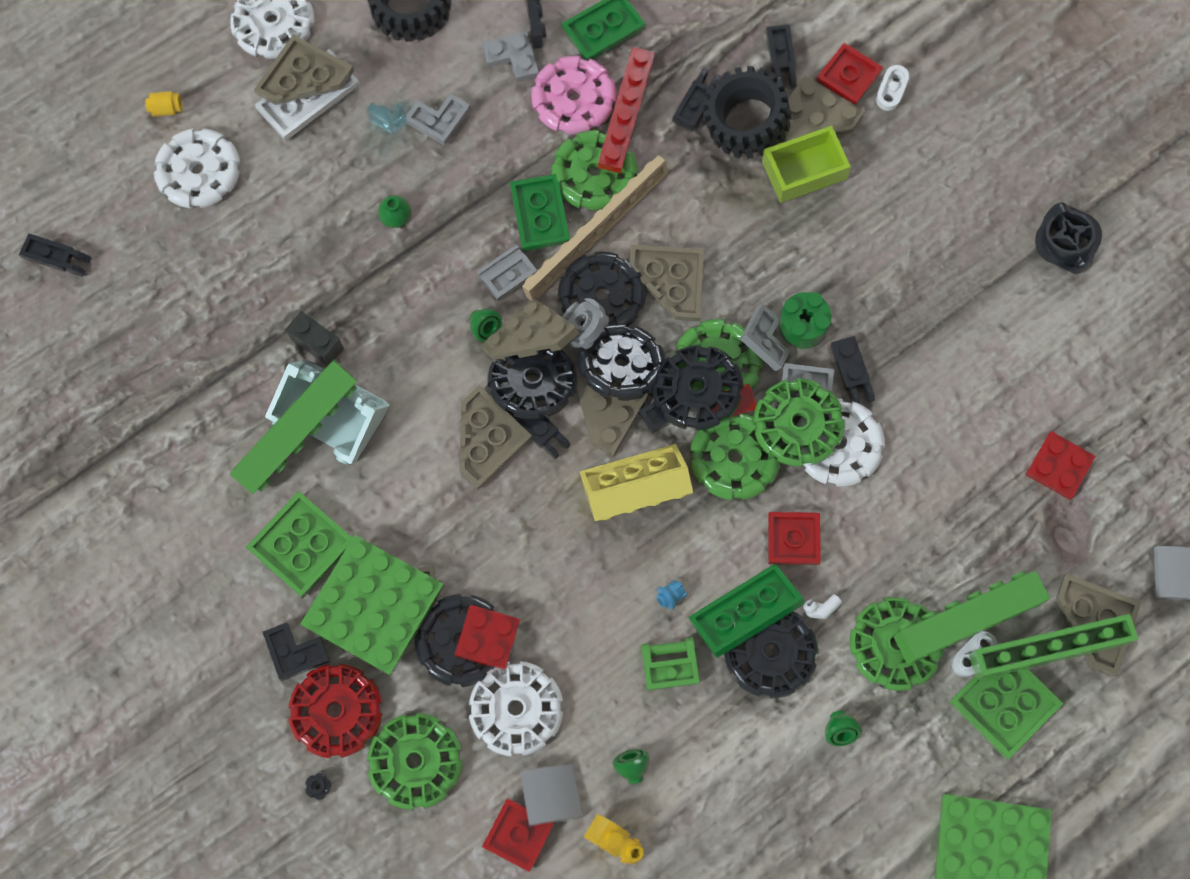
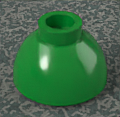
[378,195,412,228]
[469,309,502,342]
[825,710,862,747]
[612,749,649,784]

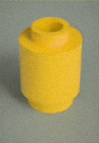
[145,91,183,117]

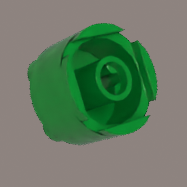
[779,292,832,349]

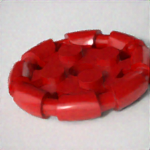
[288,663,383,759]

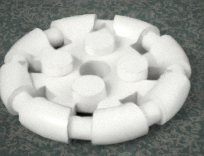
[230,0,314,59]
[154,128,240,208]
[797,398,885,487]
[469,661,563,757]

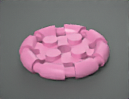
[531,56,617,135]

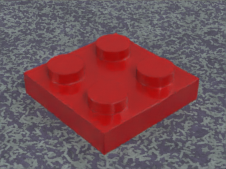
[816,43,883,105]
[1025,431,1096,500]
[768,512,821,565]
[455,605,520,671]
[482,798,555,873]

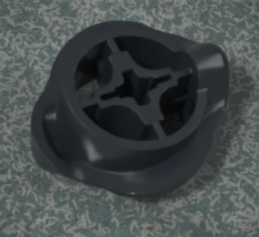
[1035,202,1102,274]

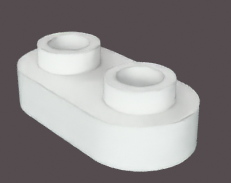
[876,65,909,111]
[952,631,997,677]

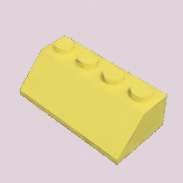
[579,444,693,521]

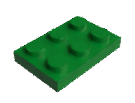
[561,0,646,61]
[510,174,570,252]

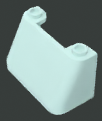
[265,360,389,465]

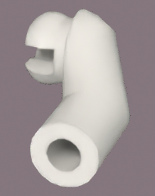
[803,594,842,619]

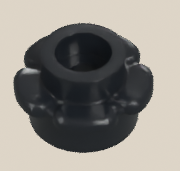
[305,773,331,800]

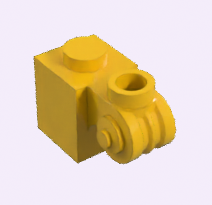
[583,814,645,865]

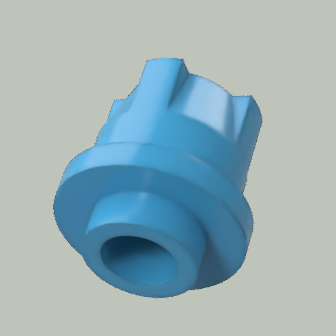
[656,580,687,610]

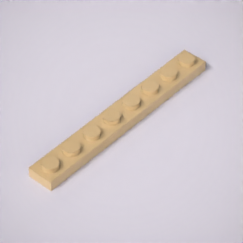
[522,155,668,301]

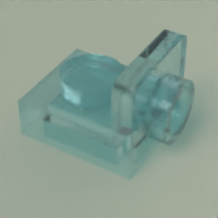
[366,103,406,134]

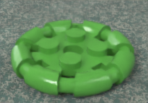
[551,130,638,211]
[673,319,763,392]
[753,378,845,467]
[690,413,781,500]
[849,597,944,691]
[367,713,463,810]

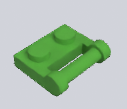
[641,637,700,691]

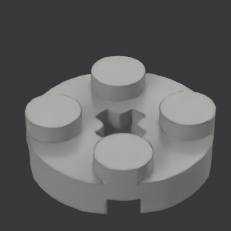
[562,298,609,349]

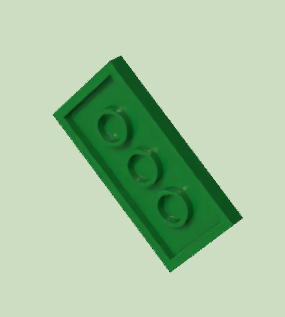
[688,563,805,658]

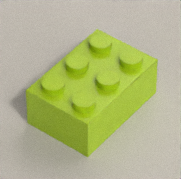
[762,126,851,203]

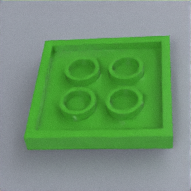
[246,491,352,599]
[949,669,1064,760]

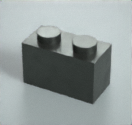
[285,311,344,366]

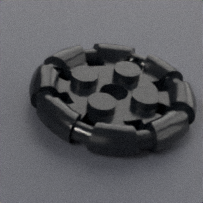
[558,251,646,326]
[577,323,666,401]
[653,345,744,431]
[487,348,578,419]
[414,594,495,687]
[724,611,819,699]

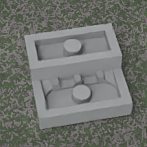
[1154,546,1190,601]
[520,764,582,827]

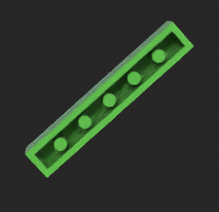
[230,359,357,494]
[894,571,1051,665]
[969,614,1139,680]

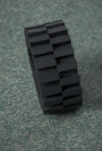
[367,0,451,42]
[703,66,791,159]

